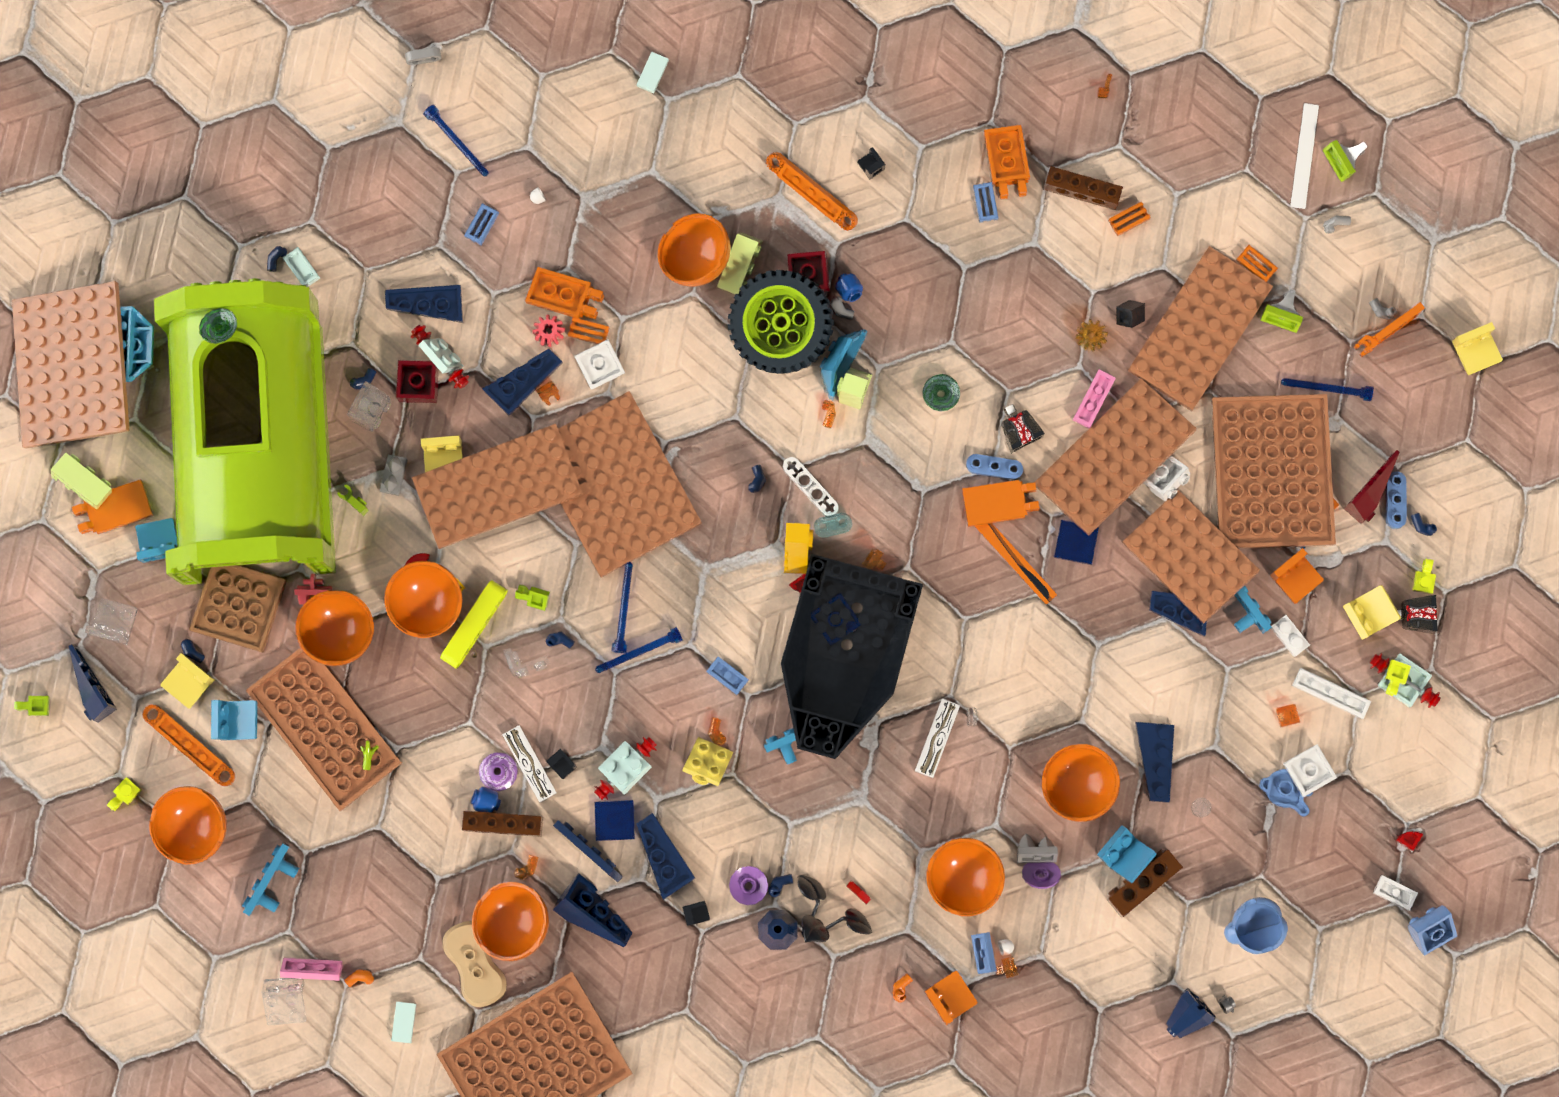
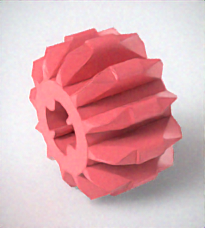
[532,315,565,347]

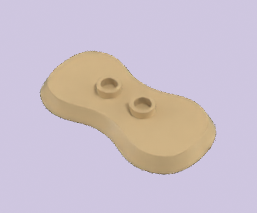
[443,921,507,1007]

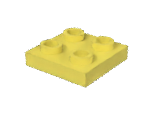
[683,737,733,786]

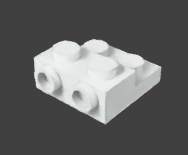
[1143,456,1190,501]

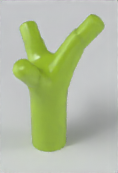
[360,740,379,770]

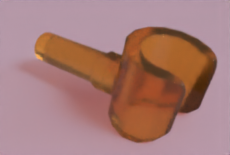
[1098,74,1112,98]

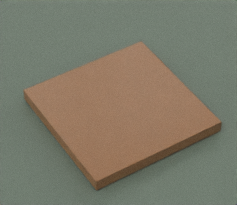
[189,565,287,653]

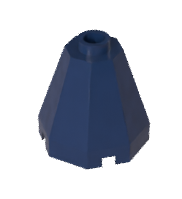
[758,910,798,950]
[1166,988,1216,1038]

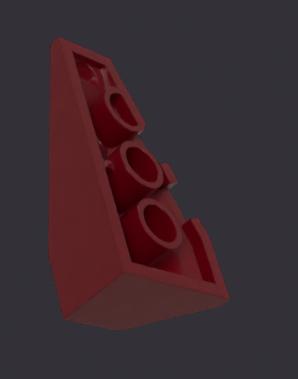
[1344,450,1400,524]

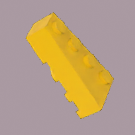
[784,523,813,574]

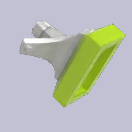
[1322,140,1367,182]
[1260,289,1303,333]

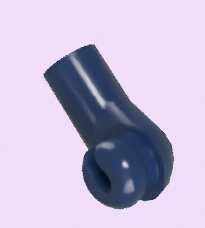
[267,246,287,272]
[350,368,377,390]
[748,465,766,493]
[1410,513,1437,536]
[545,632,575,649]
[181,639,205,664]
[768,874,793,897]

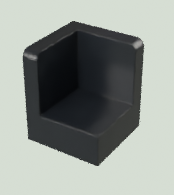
[857,147,886,180]
[1116,300,1145,328]
[546,749,577,779]
[682,901,710,926]

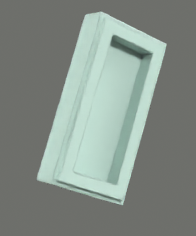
[637,52,669,94]
[283,247,320,287]
[391,1002,417,1043]

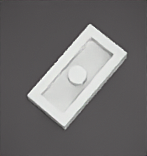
[1271,615,1310,657]
[1373,875,1418,911]

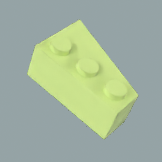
[717,233,763,294]
[837,368,872,410]
[51,453,112,509]

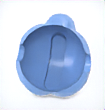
[1224,897,1288,954]

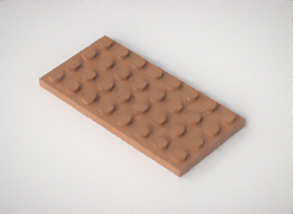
[1128,246,1273,411]
[1035,379,1196,536]
[412,424,583,549]
[246,648,402,812]

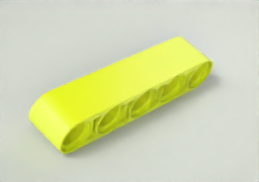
[440,580,508,669]

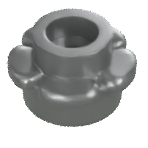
[1218,995,1236,1014]

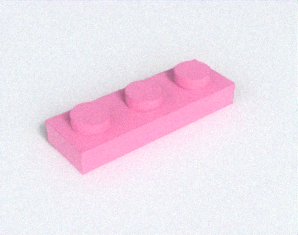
[1073,370,1116,429]
[280,958,343,981]

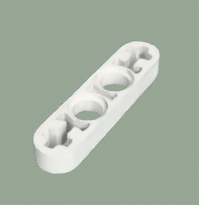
[783,457,838,518]

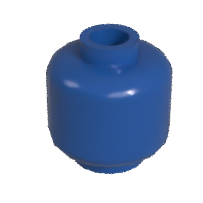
[835,273,863,302]
[471,787,501,813]

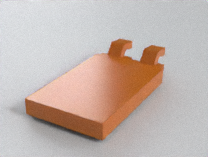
[984,125,1030,200]
[525,267,604,320]
[1354,302,1425,357]
[72,479,153,535]
[962,480,1040,527]

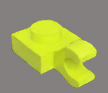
[1412,559,1436,594]
[1385,660,1411,696]
[107,777,142,811]

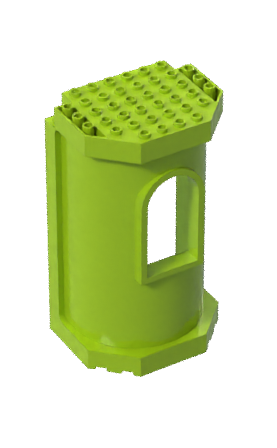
[154,278,336,585]

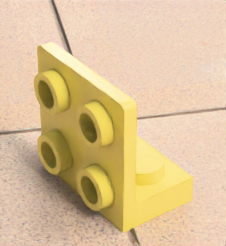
[1452,322,1503,375]
[421,436,463,472]
[1343,585,1401,640]
[161,653,215,709]

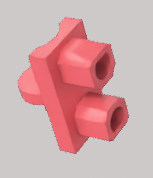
[294,574,332,605]

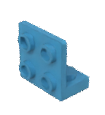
[136,518,177,563]
[211,700,258,741]
[1097,825,1156,883]

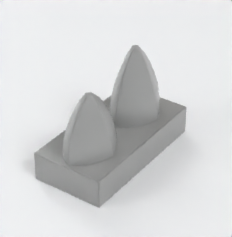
[380,454,408,496]
[1017,834,1058,863]

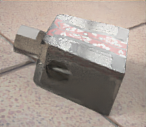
[1001,404,1045,454]
[1397,595,1438,634]

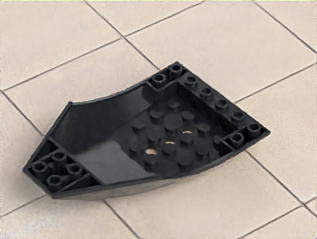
[781,554,923,759]

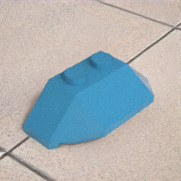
[120,306,154,382]
[820,329,867,401]

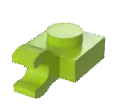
[337,484,369,516]
[515,585,550,611]
[14,696,50,716]

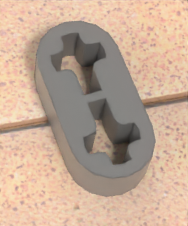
[405,47,442,65]

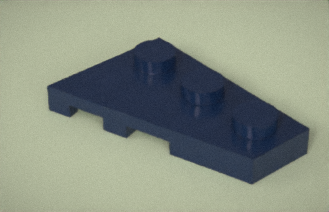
[1149,591,1207,637]

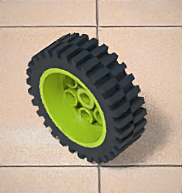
[728,270,834,374]

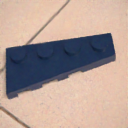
[385,285,463,323]
[482,349,563,416]
[1135,722,1174,803]
[636,813,696,900]
[553,820,623,882]

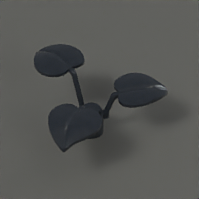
[797,875,872,943]

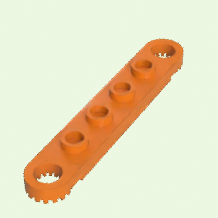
[766,152,858,231]
[142,704,235,786]

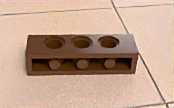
[1043,166,1123,210]
[462,811,543,837]
[1106,849,1183,918]

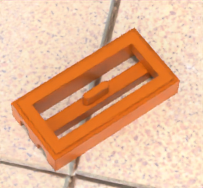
[1108,201,1151,236]
[1236,245,1278,282]
[568,317,610,344]

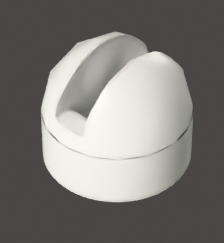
[530,187,546,204]
[998,939,1014,956]

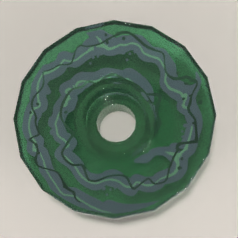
[199,308,237,344]
[922,374,960,412]

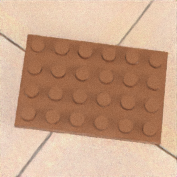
[1122,490,1260,624]

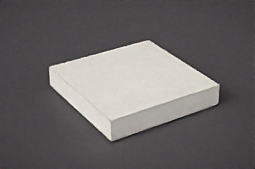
[574,339,625,390]
[1283,744,1337,797]

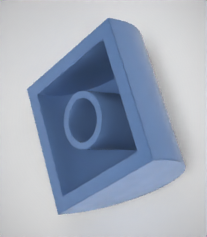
[1408,905,1457,956]

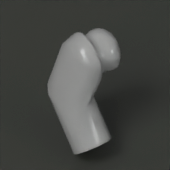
[1323,215,1351,234]
[831,296,855,320]
[1369,298,1397,320]

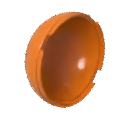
[657,213,731,287]
[384,561,462,638]
[295,590,374,666]
[1042,744,1120,822]
[149,786,227,865]
[926,838,1005,916]
[472,882,549,961]

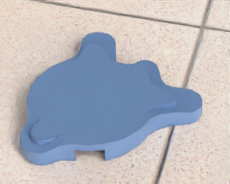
[1259,769,1313,817]

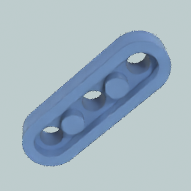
[966,454,1023,480]
[1386,471,1407,529]

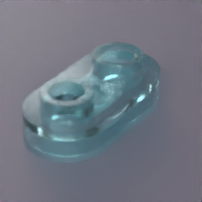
[814,513,852,538]

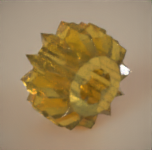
[1075,319,1108,352]

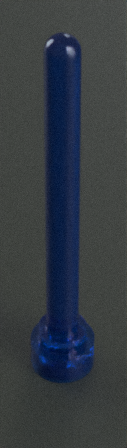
[423,104,489,177]
[1281,378,1374,402]
[611,562,633,653]
[595,627,683,673]

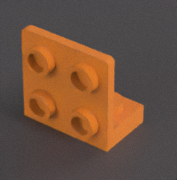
[1270,548,1324,604]
[924,971,978,1025]

